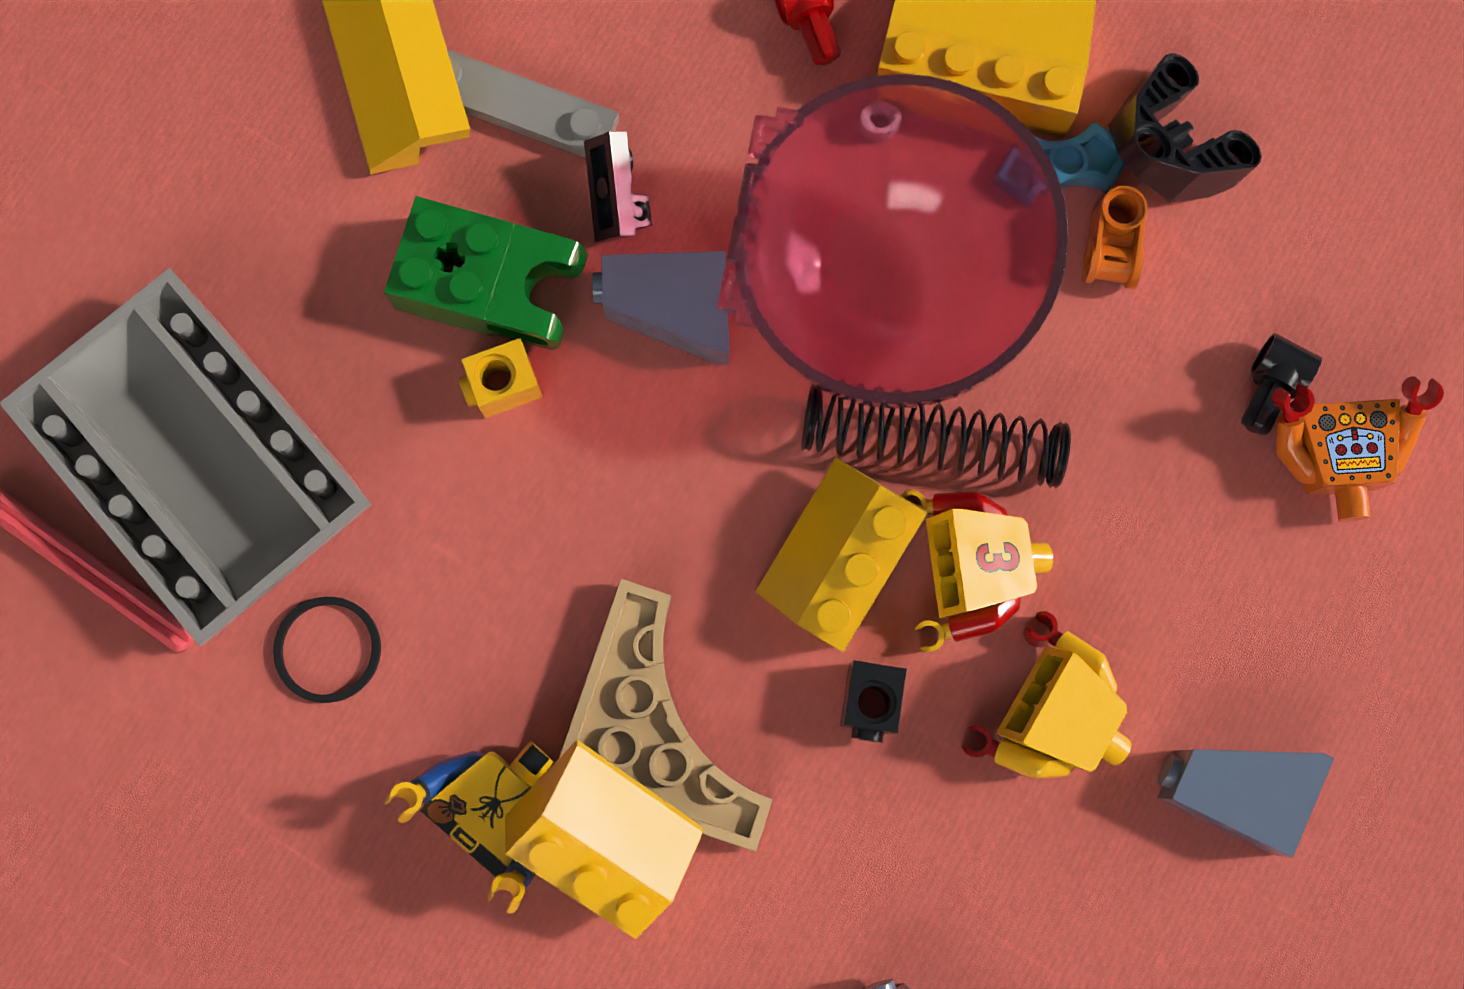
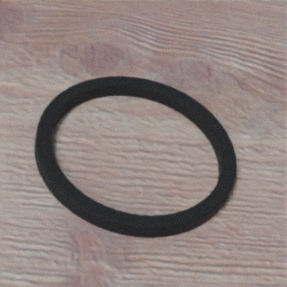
[273,597,381,703]

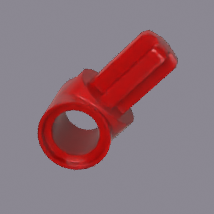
[775,0,841,66]

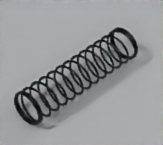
[801,384,1071,489]

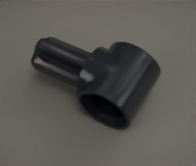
[1241,333,1322,435]

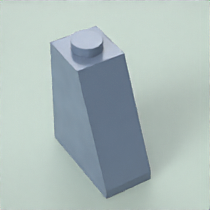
[592,251,730,365]
[1158,749,1334,858]

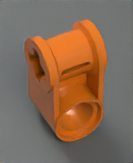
[1082,186,1148,290]

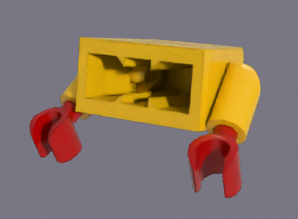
[961,611,1131,779]

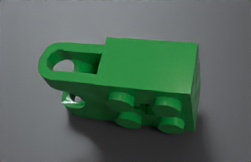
[384,196,588,350]

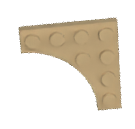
[559,579,773,852]

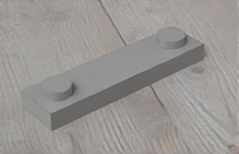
[447,49,619,158]

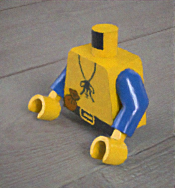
[384,741,554,913]

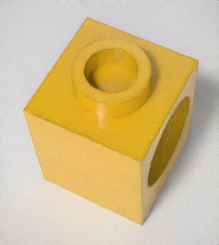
[458,338,543,418]

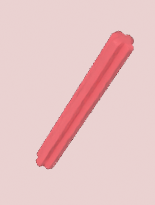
[0,488,194,653]

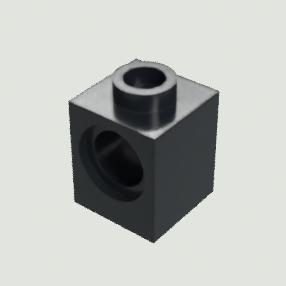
[840,660,907,743]

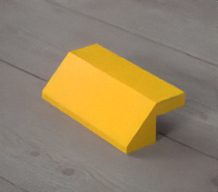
[321,0,470,174]

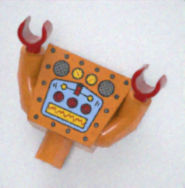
[1272,376,1444,522]

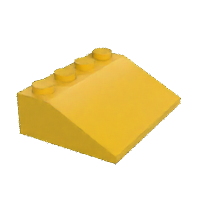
[873,0,1096,137]

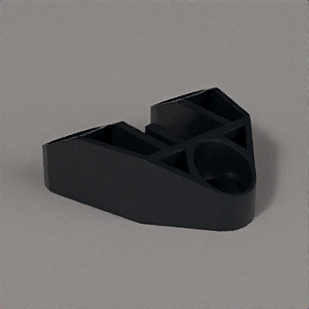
[1108,53,1262,202]

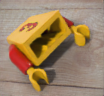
[900,490,1053,652]

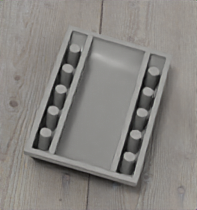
[0,268,372,646]

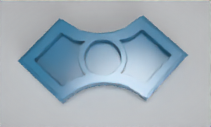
[997,122,1125,206]

